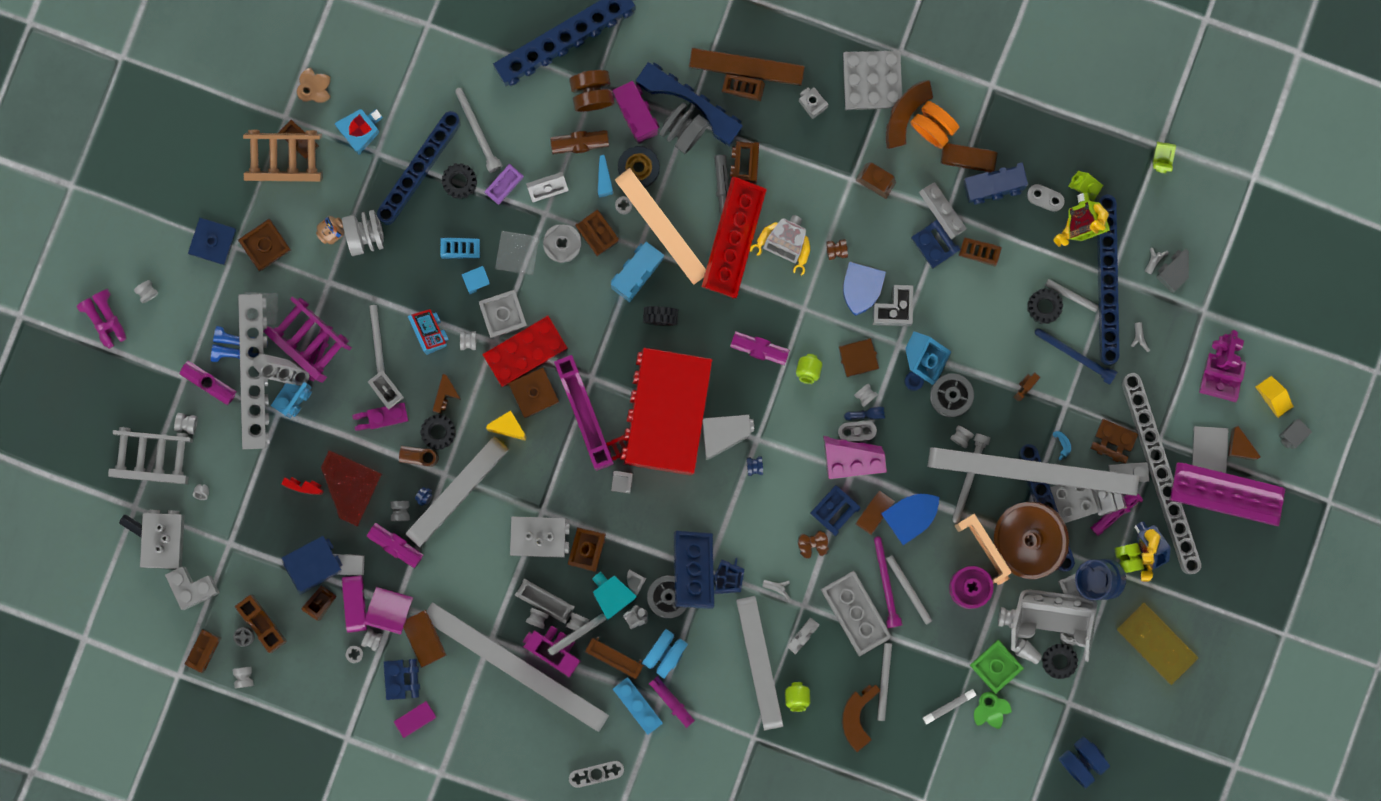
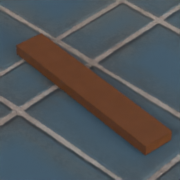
[689,48,804,86]

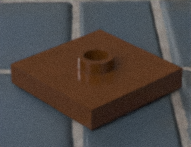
[238,219,291,272]
[508,368,559,418]

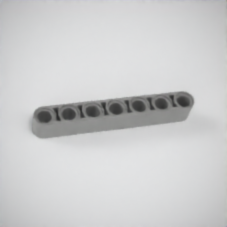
[406,436,509,547]
[736,596,783,731]

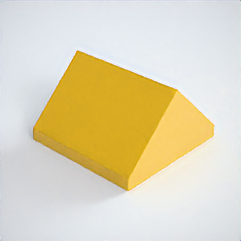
[486,411,526,441]

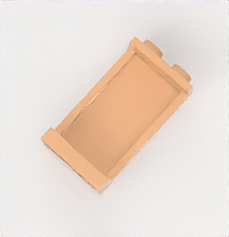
[955,514,1012,585]

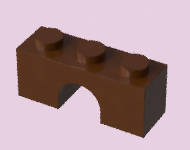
[234,595,287,653]

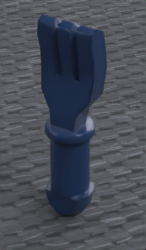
[844,407,885,421]

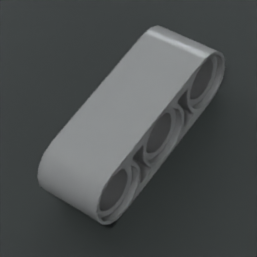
[253,354,309,386]

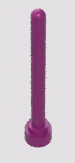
[874,536,903,628]

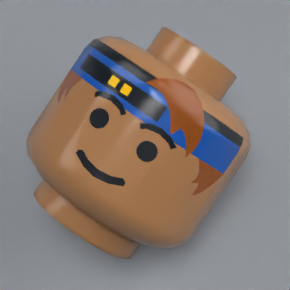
[316,216,345,244]

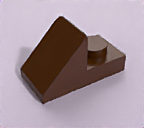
[432,374,461,414]

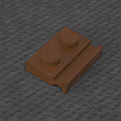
[575,209,620,257]
[1013,372,1040,402]

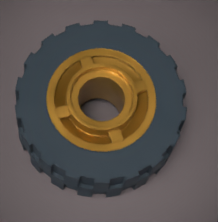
[618,146,660,188]

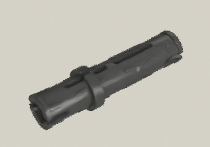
[714,155,729,213]

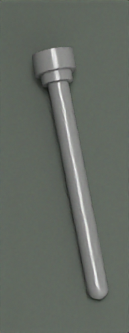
[455,88,503,173]
[952,433,991,523]

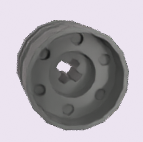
[659,103,709,154]

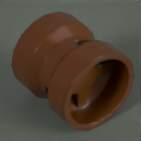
[826,239,848,260]

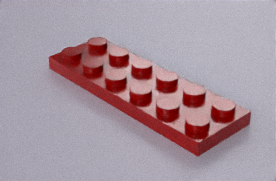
[701,177,767,298]

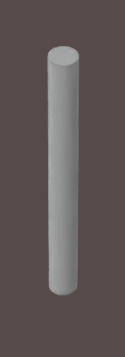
[369,305,385,374]
[886,555,932,625]
[548,614,606,655]
[877,643,892,721]

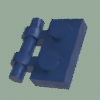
[384,659,421,700]

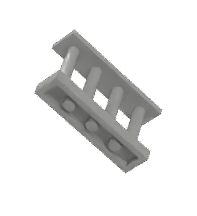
[108,427,193,485]

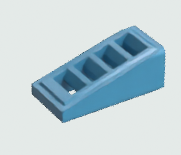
[598,155,613,197]
[441,238,480,258]

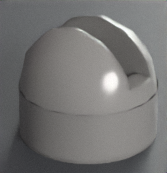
[193,484,209,500]

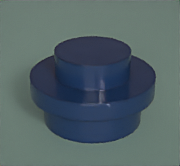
[415,487,433,506]

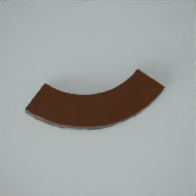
[886,80,933,149]

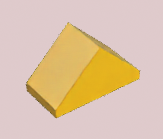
[1256,376,1294,418]

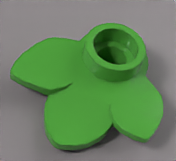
[974,692,1012,729]

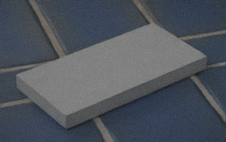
[820,571,892,656]

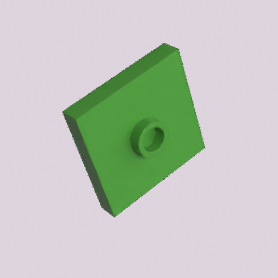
[969,639,1024,694]

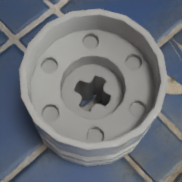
[342,210,384,257]

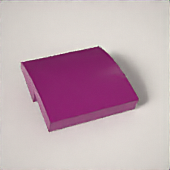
[1199,353,1246,402]
[364,587,413,634]

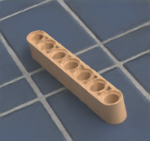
[614,168,706,285]

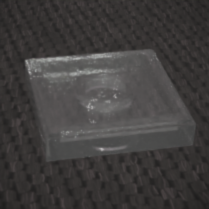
[495,231,539,275]

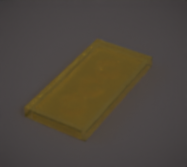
[1116,603,1198,685]

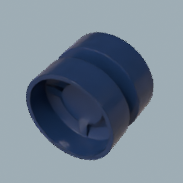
[1075,559,1126,600]
[1058,736,1110,789]

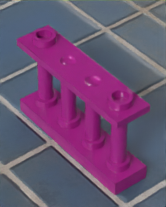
[263,297,352,383]

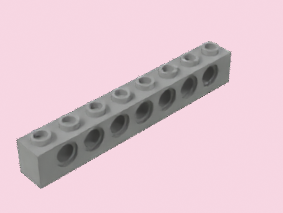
[238,294,269,449]

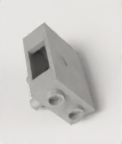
[510,517,570,558]

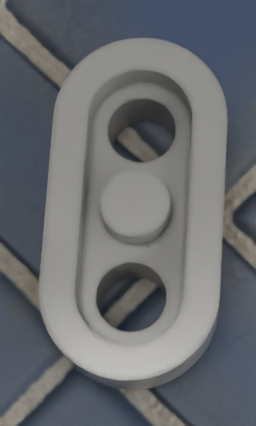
[1027,184,1064,212]
[838,421,877,442]

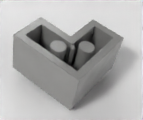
[873,285,913,326]
[165,566,220,610]

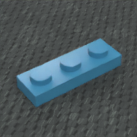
[613,677,663,735]

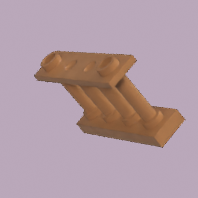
[243,130,323,181]

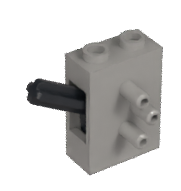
[119,510,185,569]

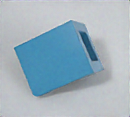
[462,266,490,294]

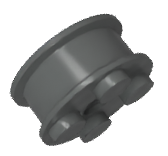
[930,374,974,417]
[647,575,687,618]

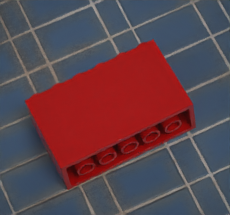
[620,348,712,475]

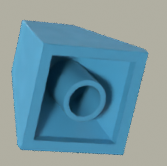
[905,331,951,385]

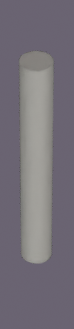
[1045,279,1099,312]

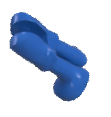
[211,326,268,362]

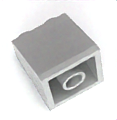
[702,415,754,460]

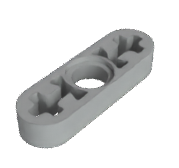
[569,761,624,788]

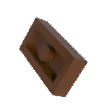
[278,120,319,160]

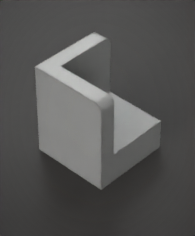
[611,471,633,494]

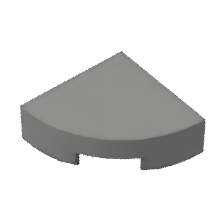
[627,569,646,595]

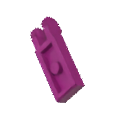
[352,403,409,431]

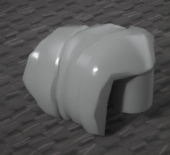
[623,605,648,629]

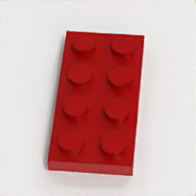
[482,316,568,388]

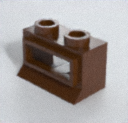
[730,142,759,183]

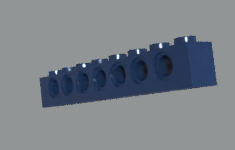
[493,0,636,86]

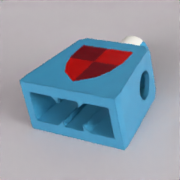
[335,109,383,155]

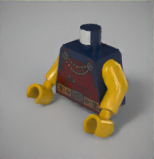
[1134,521,1171,582]

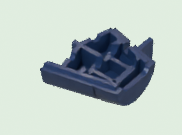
[714,558,745,594]

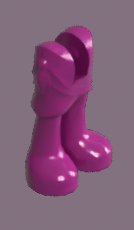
[76,289,127,349]

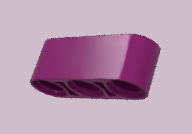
[342,575,367,633]

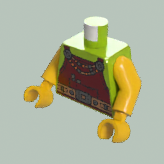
[1053,193,1110,247]

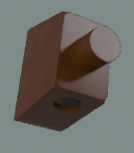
[855,162,896,199]

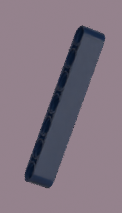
[377,111,460,225]
[1019,444,1075,572]

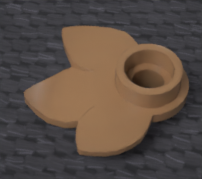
[297,68,330,103]

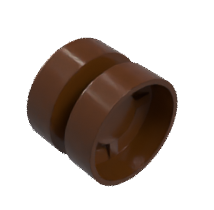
[569,70,614,112]

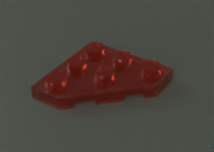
[321,450,382,526]

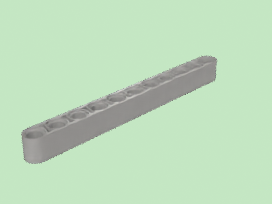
[1121,373,1201,574]
[927,447,1140,496]
[427,602,609,732]

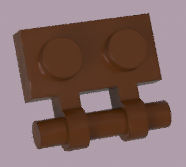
[1090,419,1138,464]

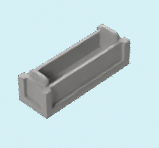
[515,579,575,624]

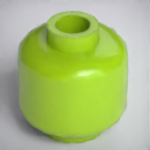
[796,354,823,384]
[785,682,811,712]

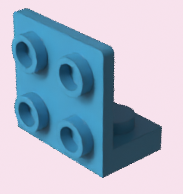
[271,382,312,419]

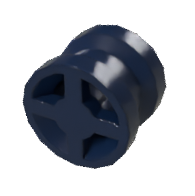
[746,456,763,476]

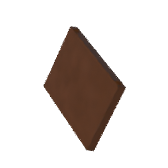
[404,610,447,668]

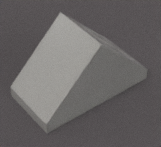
[368,370,404,410]

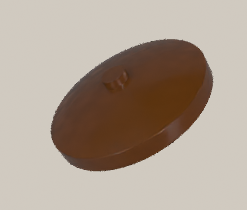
[994,501,1069,579]

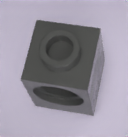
[1279,418,1312,449]

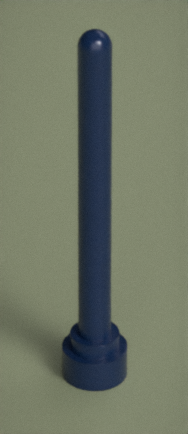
[1035,328,1118,385]

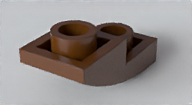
[856,491,895,535]

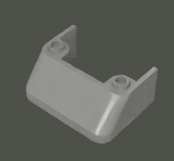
[1011,589,1097,662]

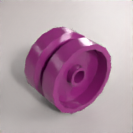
[949,566,994,609]

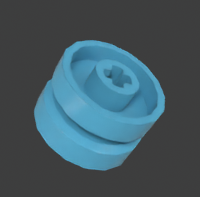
[642,629,688,679]

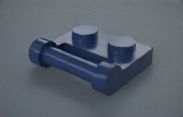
[911,220,961,269]
[810,485,861,537]

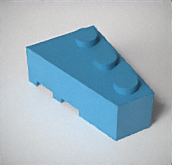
[611,241,665,303]

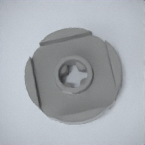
[543,224,581,263]
[787,617,819,654]

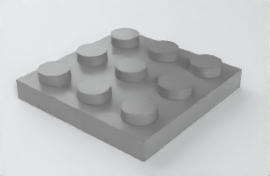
[843,51,902,110]

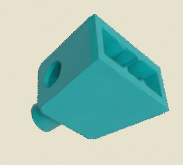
[592,572,637,620]

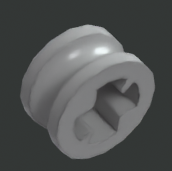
[615,196,632,215]
[346,646,363,663]

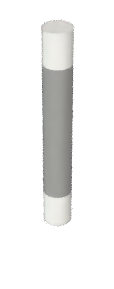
[923,689,976,725]

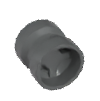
[390,501,410,521]

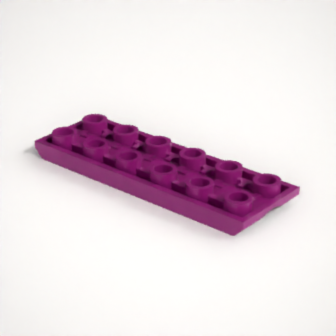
[1170,463,1285,526]

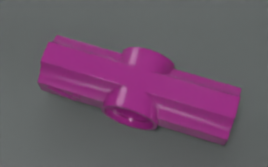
[730,331,790,366]
[179,360,237,405]
[367,523,424,569]

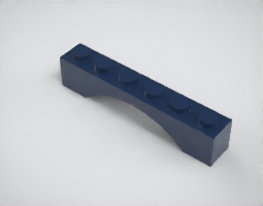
[635,62,743,147]

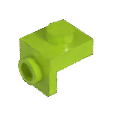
[1152,142,1176,173]
[1069,171,1103,201]

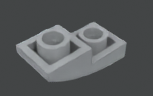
[333,554,364,575]

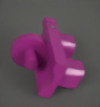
[1212,330,1244,368]

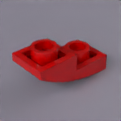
[281,477,324,495]

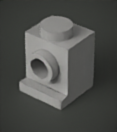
[799,87,828,119]

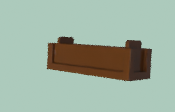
[585,637,644,679]

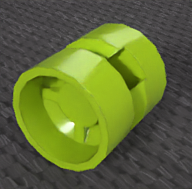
[1114,543,1144,573]

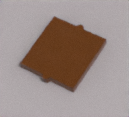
[839,338,879,377]

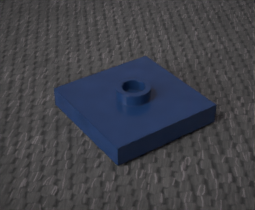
[188,217,237,266]

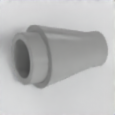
[1014,638,1042,664]

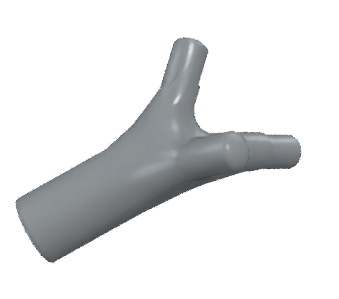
[1145,248,1169,275]
[1131,322,1150,352]
[762,580,790,600]

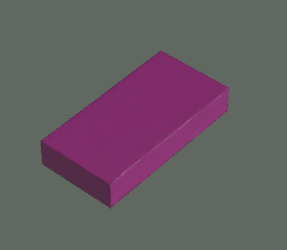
[394,701,437,738]

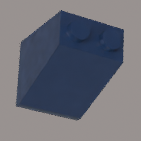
[282,536,343,595]

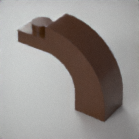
[842,684,881,752]

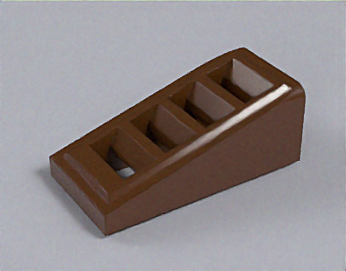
[722,73,765,101]
[959,237,1002,267]

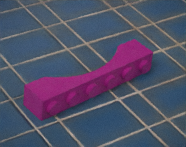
[554,355,614,471]

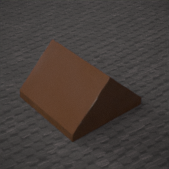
[567,527,606,572]

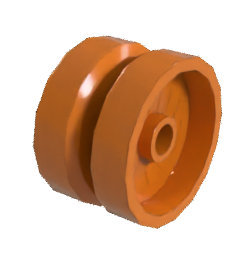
[910,101,959,149]

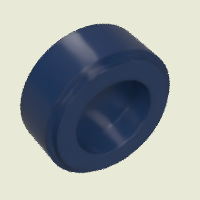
[904,372,924,391]

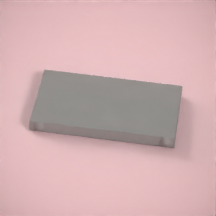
[1192,426,1229,473]

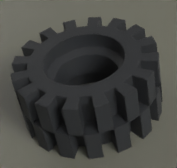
[442,163,477,199]
[1027,288,1063,324]
[643,306,678,326]
[420,414,456,450]
[1042,644,1078,679]

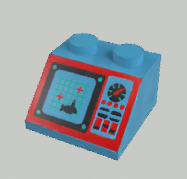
[408,309,449,355]

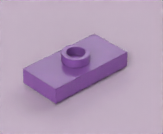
[484,164,524,205]

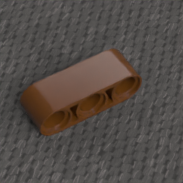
[940,143,998,172]

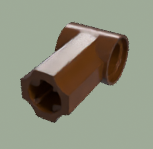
[399,446,439,467]

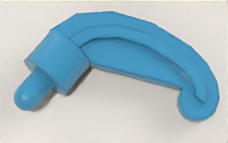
[1053,431,1071,460]

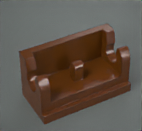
[184,629,221,673]

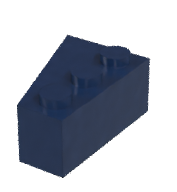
[963,162,1028,205]

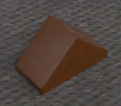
[1228,426,1261,460]
[301,585,337,621]

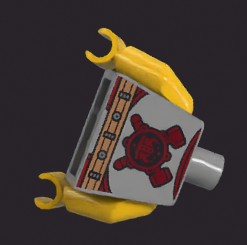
[750,215,810,276]

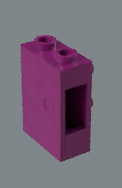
[523,626,581,677]

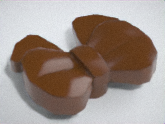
[798,530,829,559]

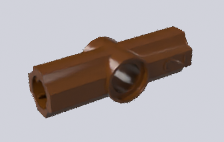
[550,130,609,154]

